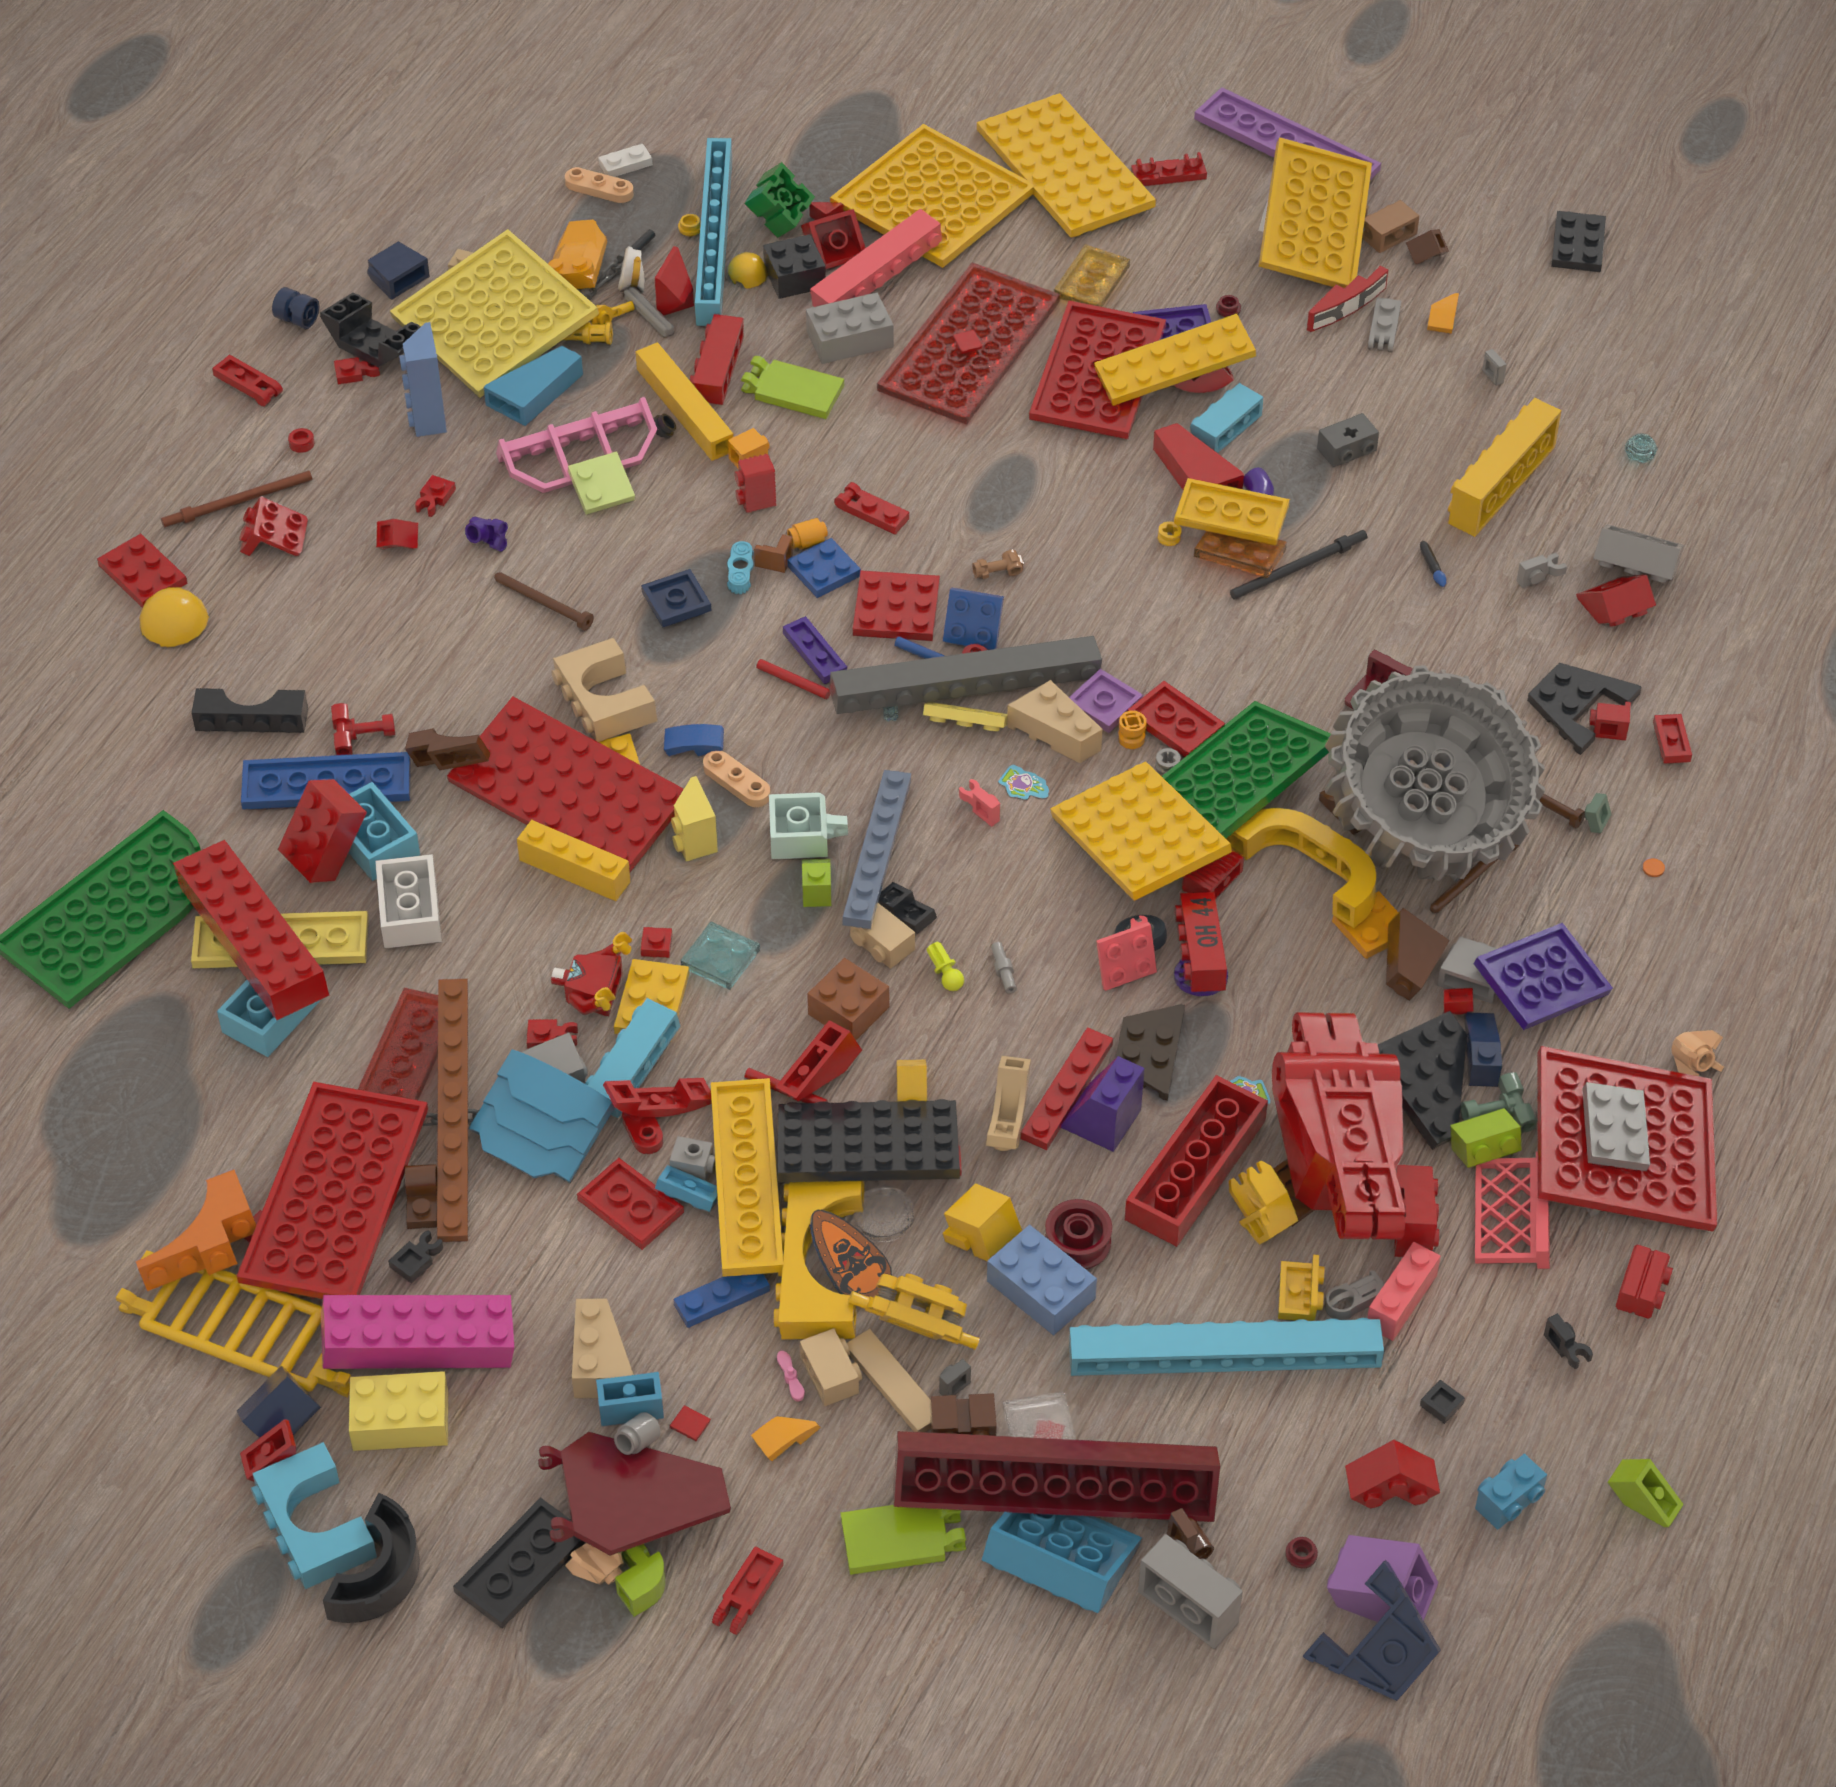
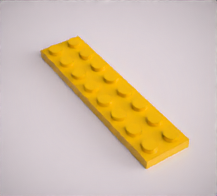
[711,1078,784,1277]

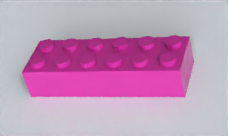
[321,1295,514,1369]

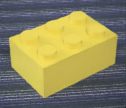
[349,1371,448,1451]

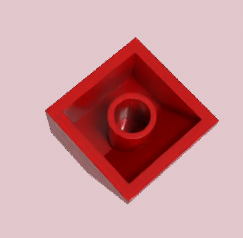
[801,209,866,269]
[1576,575,1656,627]

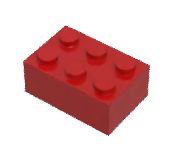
[277,779,367,883]

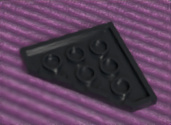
[1378,1011,1467,1150]

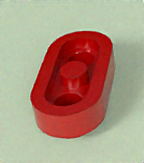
[622,1112,663,1154]

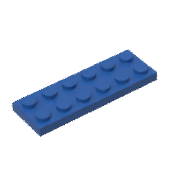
[241,752,411,810]

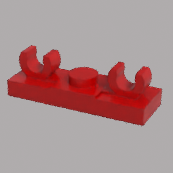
[1131,152,1207,186]

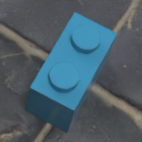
[596,1372,664,1426]

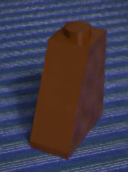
[1386,908,1450,1001]

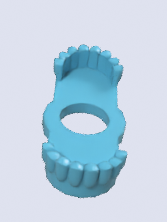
[727,541,754,594]

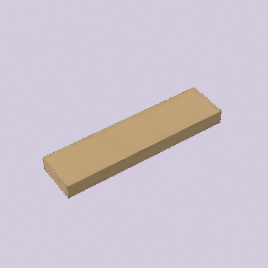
[847,1329,931,1432]

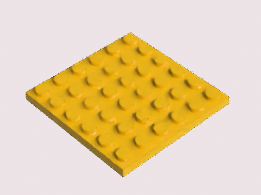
[830,124,1035,268]

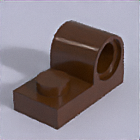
[405,1164,437,1229]
[1167,1508,1214,1560]

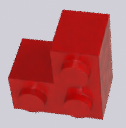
[1345,1440,1440,1509]

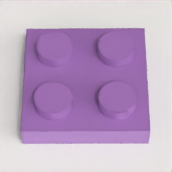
[1069,669,1143,733]

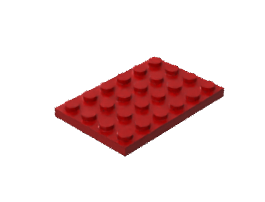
[1029,301,1166,439]

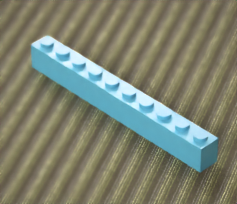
[695,138,732,326]
[1069,1318,1384,1376]

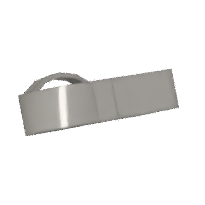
[1325,1271,1384,1320]

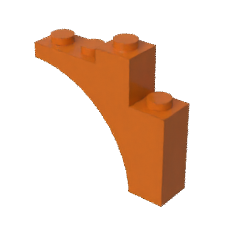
[136,1169,256,1291]

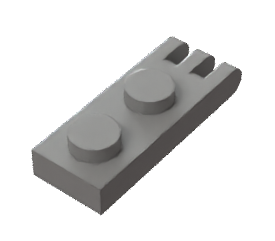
[1368,297,1401,352]

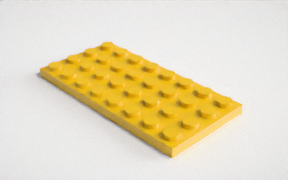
[977,93,1156,238]

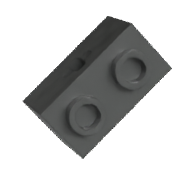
[1317,413,1379,467]

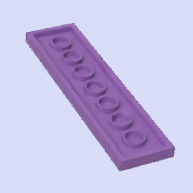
[1194,87,1381,180]

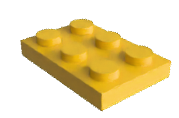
[614,959,689,1042]

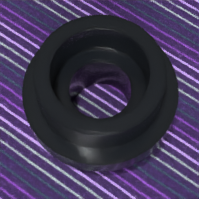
[653,414,676,439]

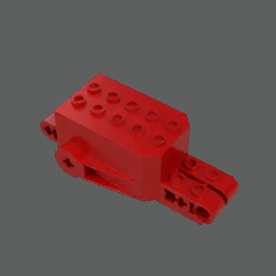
[1272,1012,1406,1240]

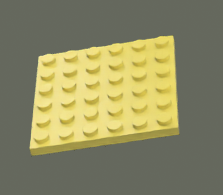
[390,229,599,398]

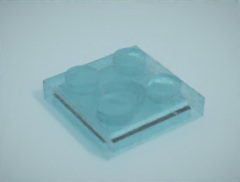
[681,921,760,990]

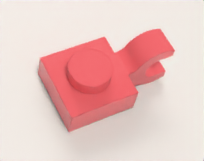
[959,779,1000,827]

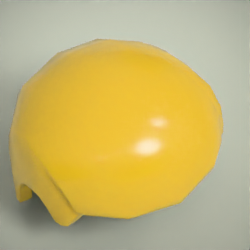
[727,252,768,289]

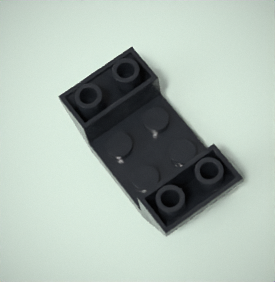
[320,292,421,367]

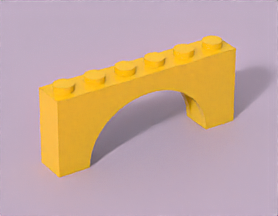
[774,1181,865,1340]

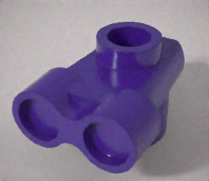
[465,516,508,552]

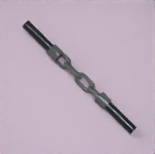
[579,229,656,300]

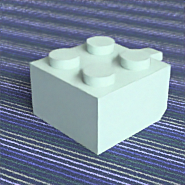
[769,793,848,859]

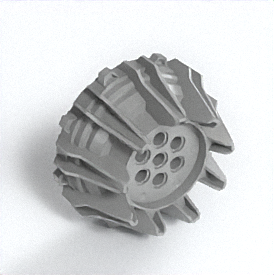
[1325,666,1545,881]

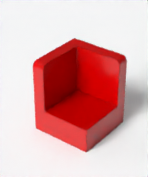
[376,519,418,549]

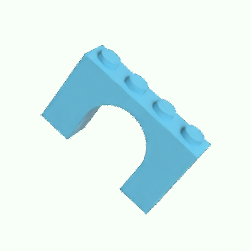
[251,1442,377,1589]

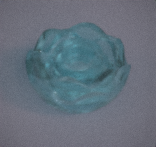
[1625,433,1657,463]

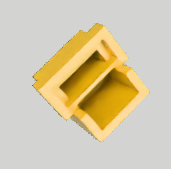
[942,1183,1022,1261]

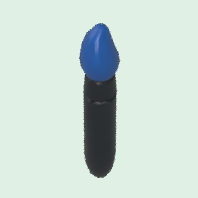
[1420,540,1447,587]

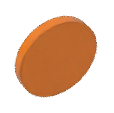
[1643,858,1665,877]

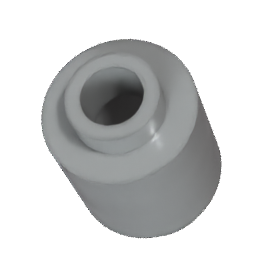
[614,1412,660,1455]

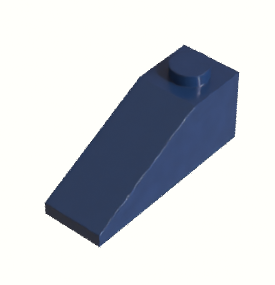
[1464,1012,1502,1087]

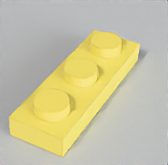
[923,702,1007,731]

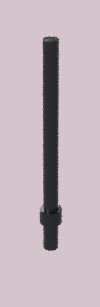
[1230,530,1368,600]

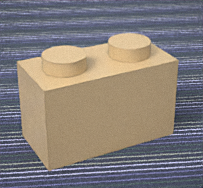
[850,903,915,969]
[800,1329,862,1407]

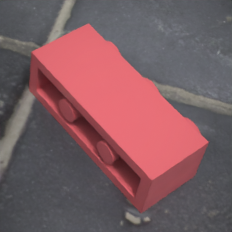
[1367,1242,1441,1341]

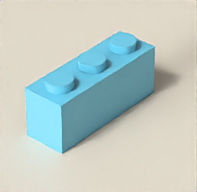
[1190,383,1264,453]

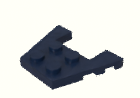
[1303,1560,1441,1701]

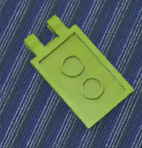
[741,356,844,419]
[840,1505,966,1575]

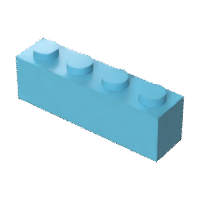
[585,998,680,1118]

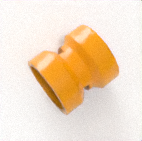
[1118,711,1146,749]

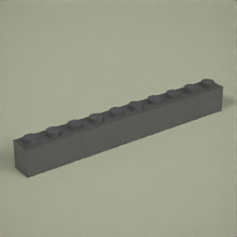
[829,636,1102,714]

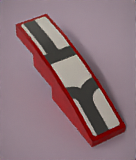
[1307,266,1388,332]

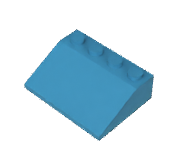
[982,1512,1142,1613]

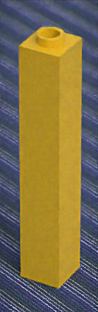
[635,342,733,461]

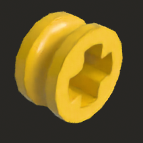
[1157,521,1182,546]

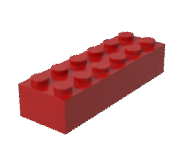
[1124,1075,1268,1247]

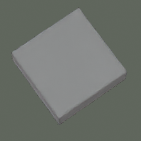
[1482,349,1507,386]

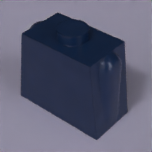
[367,241,430,300]

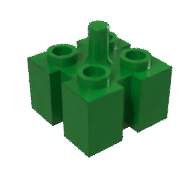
[744,162,815,238]

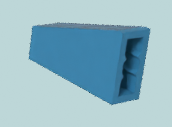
[484,346,583,426]

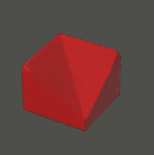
[809,202,844,220]

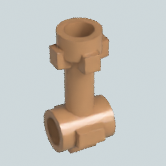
[972,550,1024,579]

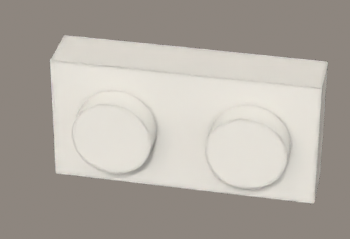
[598,144,653,177]

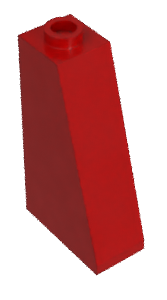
[1153,423,1244,490]

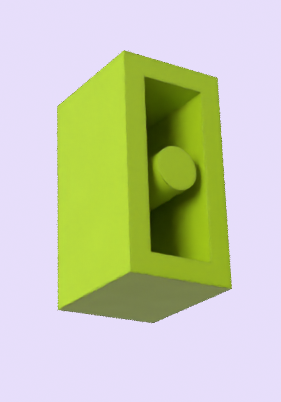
[1450,1108,1522,1168]

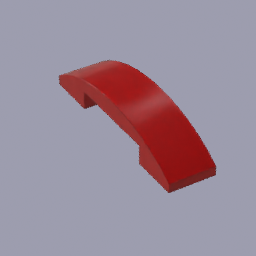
[603,1078,712,1117]

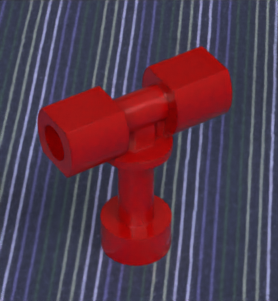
[331,703,395,755]

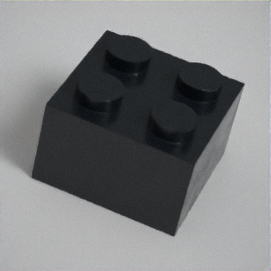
[763,234,826,299]

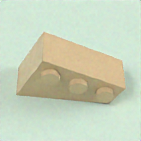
[1007,680,1103,763]
[572,1299,634,1398]

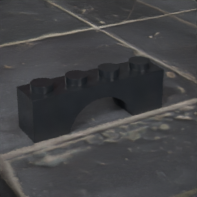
[191,688,308,733]

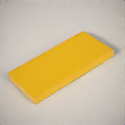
[1174,478,1290,545]

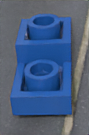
[664,724,724,756]

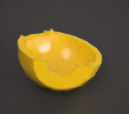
[139,588,209,648]

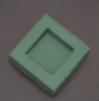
[1585,793,1612,833]

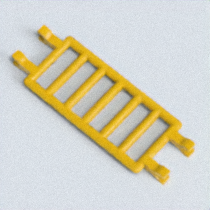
[116,1250,351,1398]

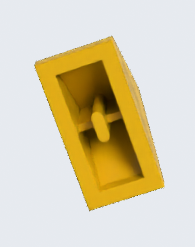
[896,1059,927,1101]

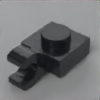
[1544,1313,1593,1369]

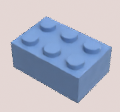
[987,1224,1097,1336]

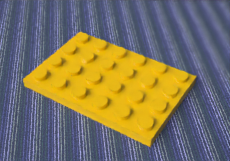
[1258,137,1372,288]
[1050,761,1232,901]

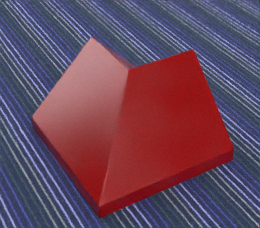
[655,246,694,316]

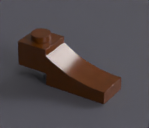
[405,728,490,771]

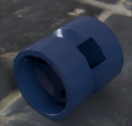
[272,287,320,329]

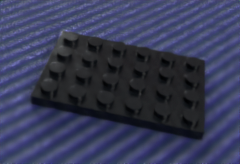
[778,1099,960,1183]

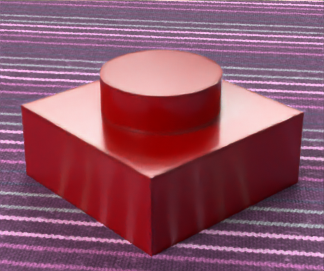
[641,927,673,958]
[1444,988,1474,1015]

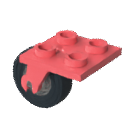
[1096,915,1167,991]

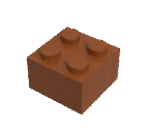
[807,958,890,1040]

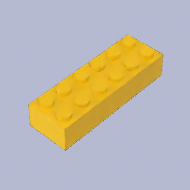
[1448,398,1562,537]

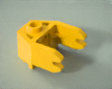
[1229,1161,1298,1245]

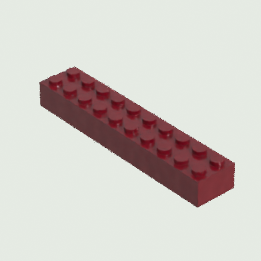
[893,1431,1220,1522]

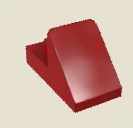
[240,1419,296,1482]

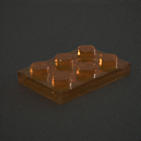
[1194,531,1287,578]

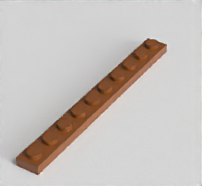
[437,978,468,1242]

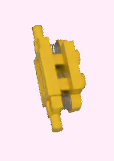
[848,1273,980,1350]

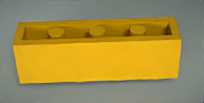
[517,820,630,901]

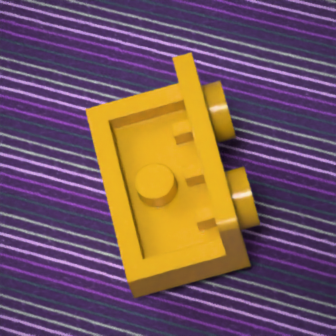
[1278,1254,1325,1321]

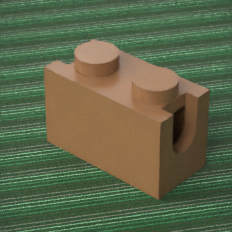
[1362,200,1419,253]

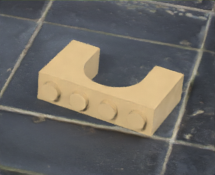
[552,638,657,742]

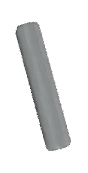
[624,287,674,337]

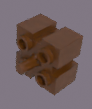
[930,1393,997,1436]

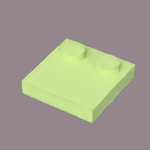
[568,451,635,515]

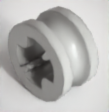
[1155,748,1181,775]

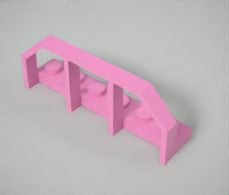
[496,397,657,493]

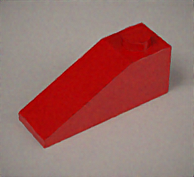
[775,1020,862,1101]

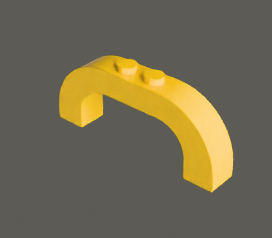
[1226,808,1376,928]

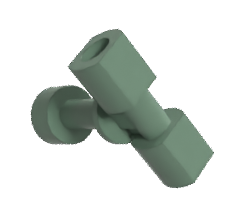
[1460,1072,1537,1133]

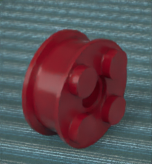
[1045,1199,1112,1269]

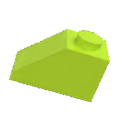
[802,859,832,907]
[1607,1459,1684,1527]

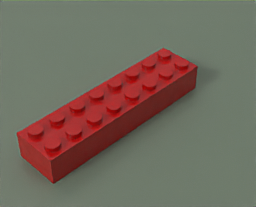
[173,840,330,1020]

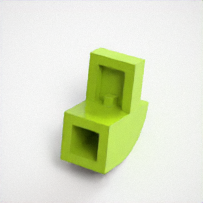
[615,1544,666,1617]

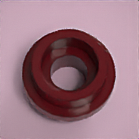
[1216,295,1241,318]
[1285,1537,1318,1569]

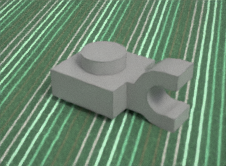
[1517,553,1567,588]

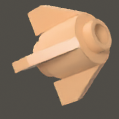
[1671,1030,1724,1076]
[565,1543,624,1585]

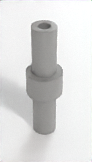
[991,942,1017,994]

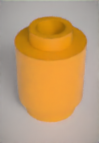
[787,518,828,550]

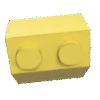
[671,776,718,862]

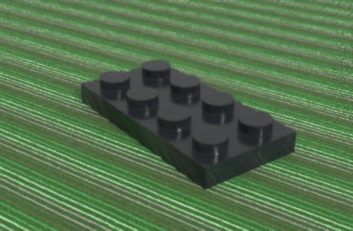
[453,1497,586,1629]

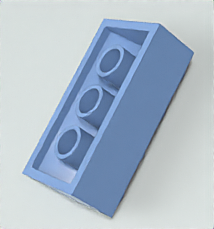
[399,322,447,437]

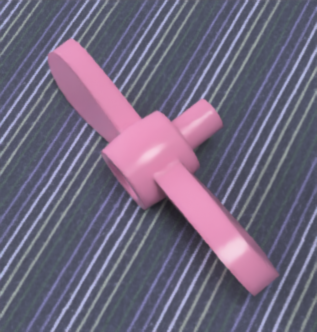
[777,1351,805,1402]

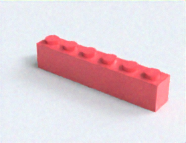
[810,209,942,307]

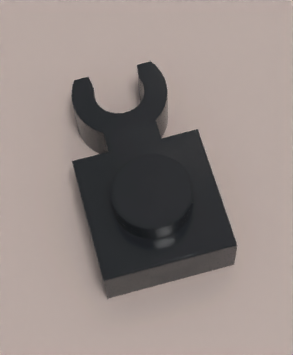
[388,1230,443,1284]

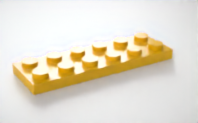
[1094,314,1256,406]

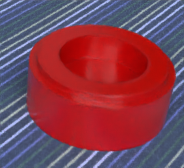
[288,428,315,453]

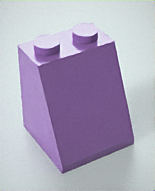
[1327,1535,1438,1622]

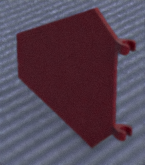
[538,1432,731,1556]

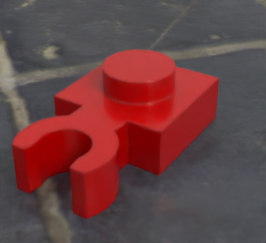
[334,357,380,385]
[415,475,456,517]
[527,1019,578,1049]

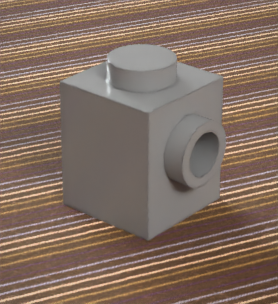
[670,1136,716,1181]

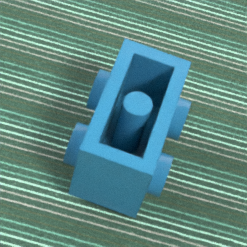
[1475,1453,1547,1530]

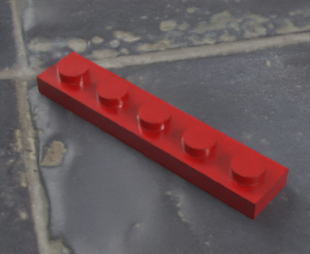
[1020,1027,1113,1150]

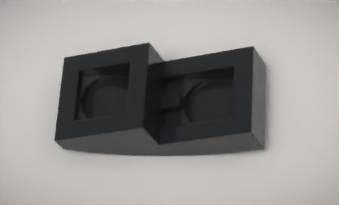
[878,882,937,934]

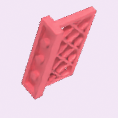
[1475,1152,1550,1269]

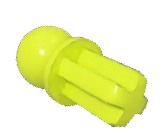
[926,942,964,991]

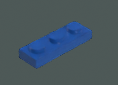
[673,1274,770,1328]

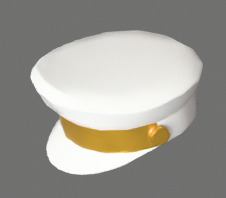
[618,246,645,293]

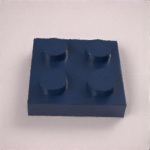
[641,569,712,628]

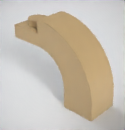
[986,1056,1031,1151]

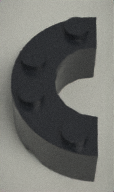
[323,1493,420,1623]

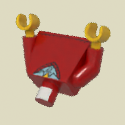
[551,932,632,1016]

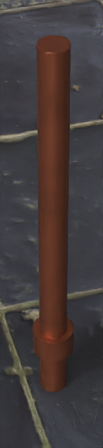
[161,470,312,528]

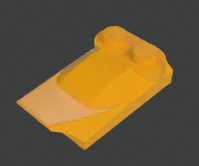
[548,219,607,289]

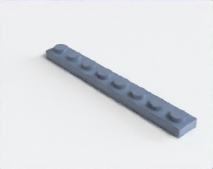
[842,770,911,929]

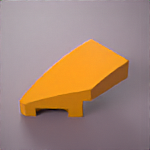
[1427,293,1459,334]
[751,1416,821,1461]

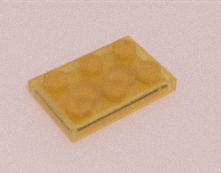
[1053,244,1130,307]

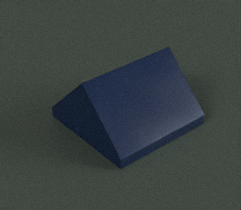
[237,1365,321,1438]

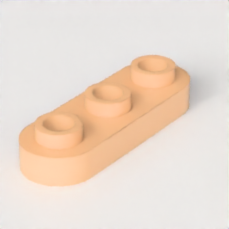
[565,167,634,203]
[703,751,770,807]

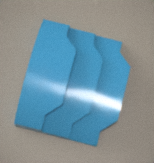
[469,1049,615,1183]

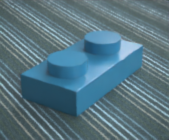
[655,1165,718,1212]

